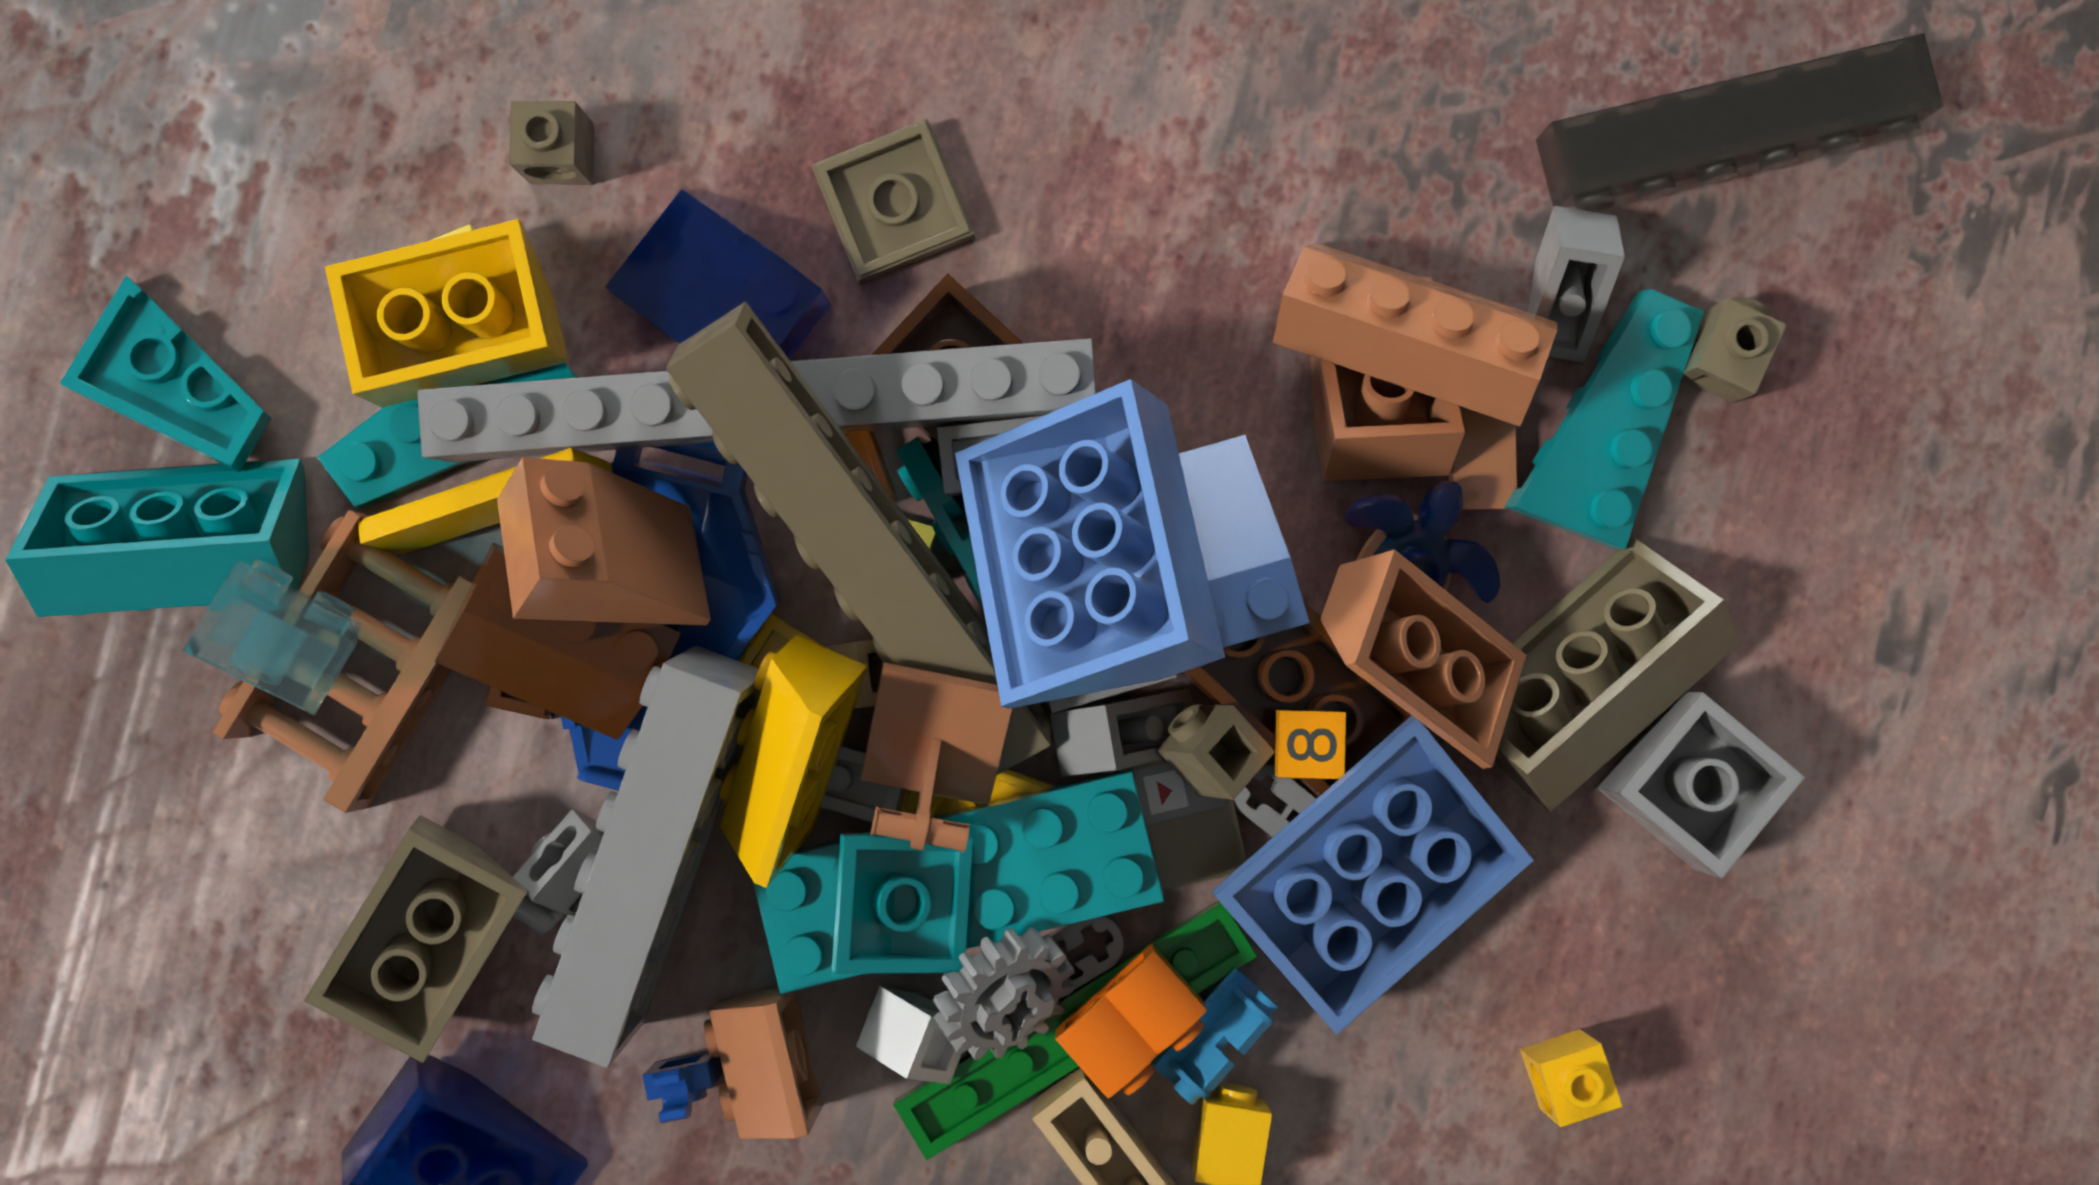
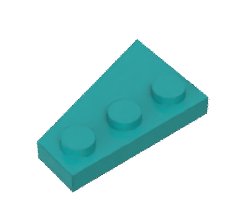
[59,275,272,472]
[896,436,983,607]

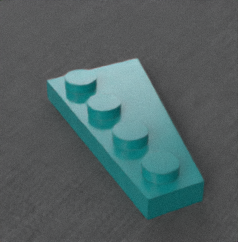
[1504,289,1704,550]
[317,362,579,510]

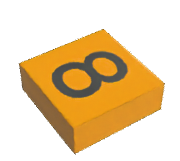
[1275,710,1346,779]

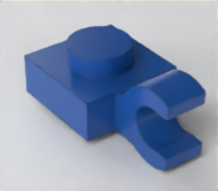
[643,1051,723,1123]

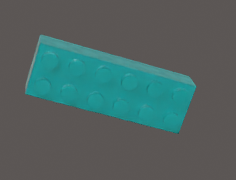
[753,767,1164,994]

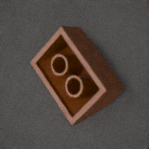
[434,542,681,740]

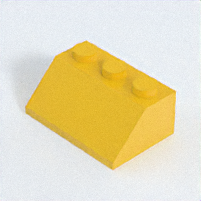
[325,219,569,408]
[720,635,868,888]

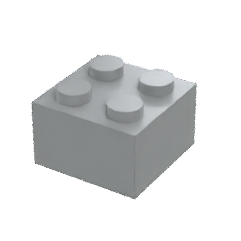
[1597,692,1805,879]

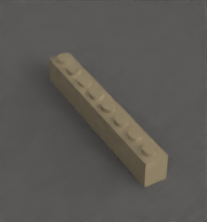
[666,301,1051,776]

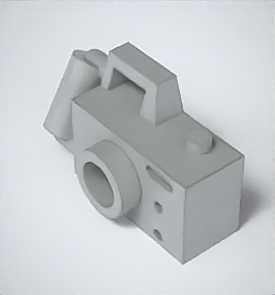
[513,809,604,935]

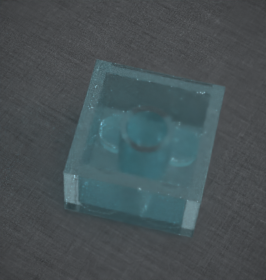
[182,559,361,715]

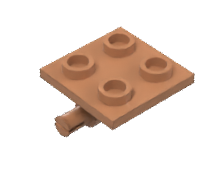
[860,663,1012,853]

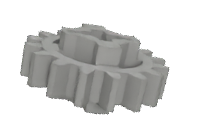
[933,927,1075,1060]

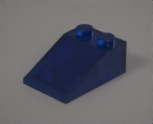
[605,189,831,359]
[341,1055,588,1185]

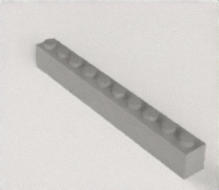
[417,338,1096,462]

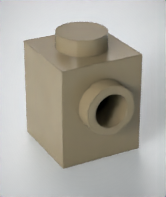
[1682,297,1787,403]
[1156,704,1275,800]

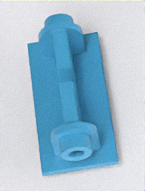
[1151,967,1279,1105]

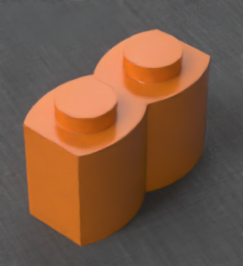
[1055,943,1207,1099]

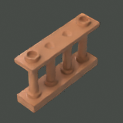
[212,510,474,813]

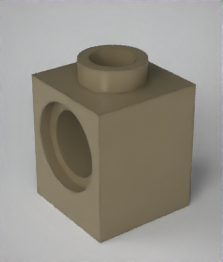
[509,101,594,185]

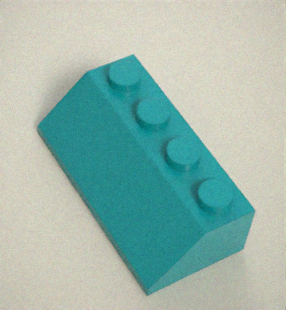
[5,459,309,617]

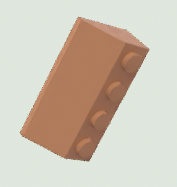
[1272,243,1557,426]

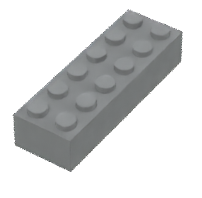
[532,645,761,1068]

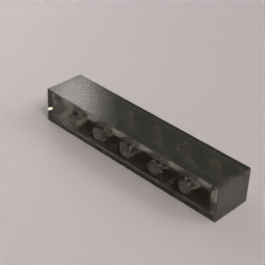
[1536,33,1944,212]

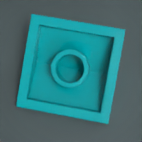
[832,833,973,974]

